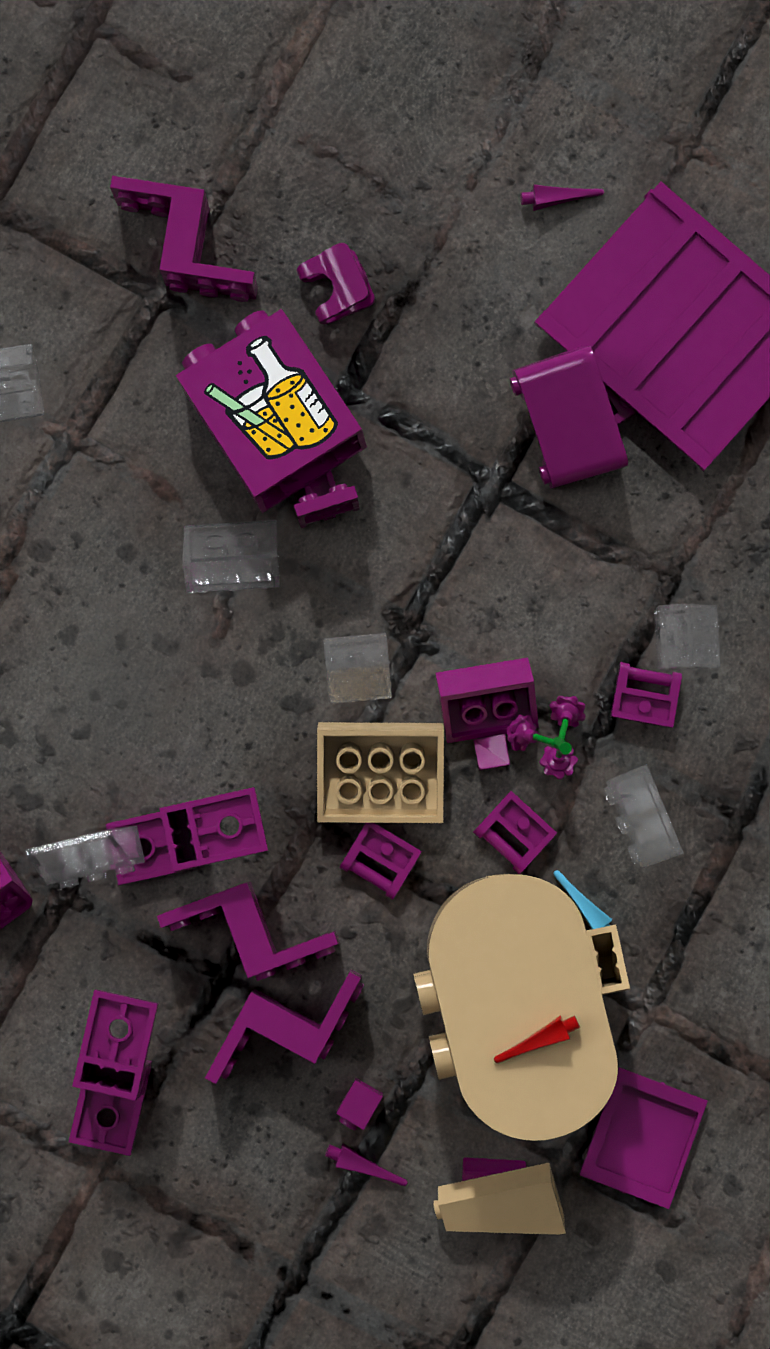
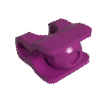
[296,243,375,324]

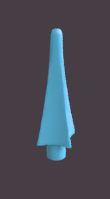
[553,870,612,929]

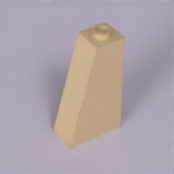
[586,925,630,995]
[434,1163,566,1235]

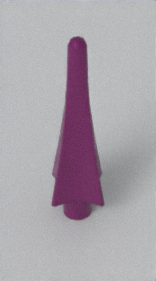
[520,184,604,211]
[325,1143,408,1186]

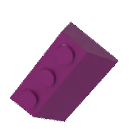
[436,657,539,743]

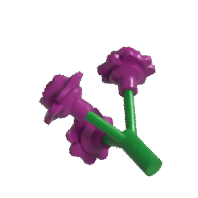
[506,696,586,780]

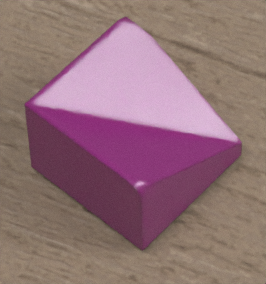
[473,734,510,771]

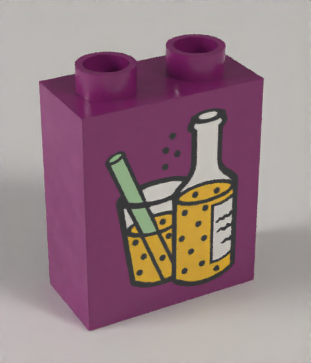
[176,309,367,514]

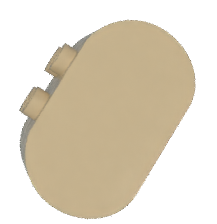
[414,874,618,1141]

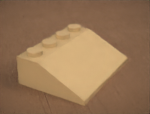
[317,722,444,823]

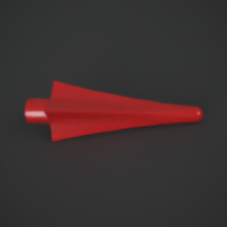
[494,1015,580,1063]

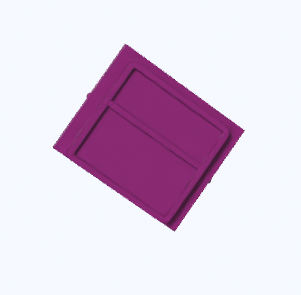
[579,1067,708,1209]

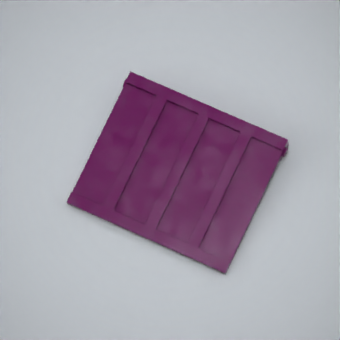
[534,181,770,472]

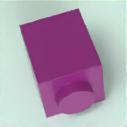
[336,1078,383,1131]

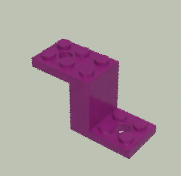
[110,176,258,302]
[106,787,269,885]
[157,882,339,981]
[205,970,364,1084]
[69,989,159,1156]

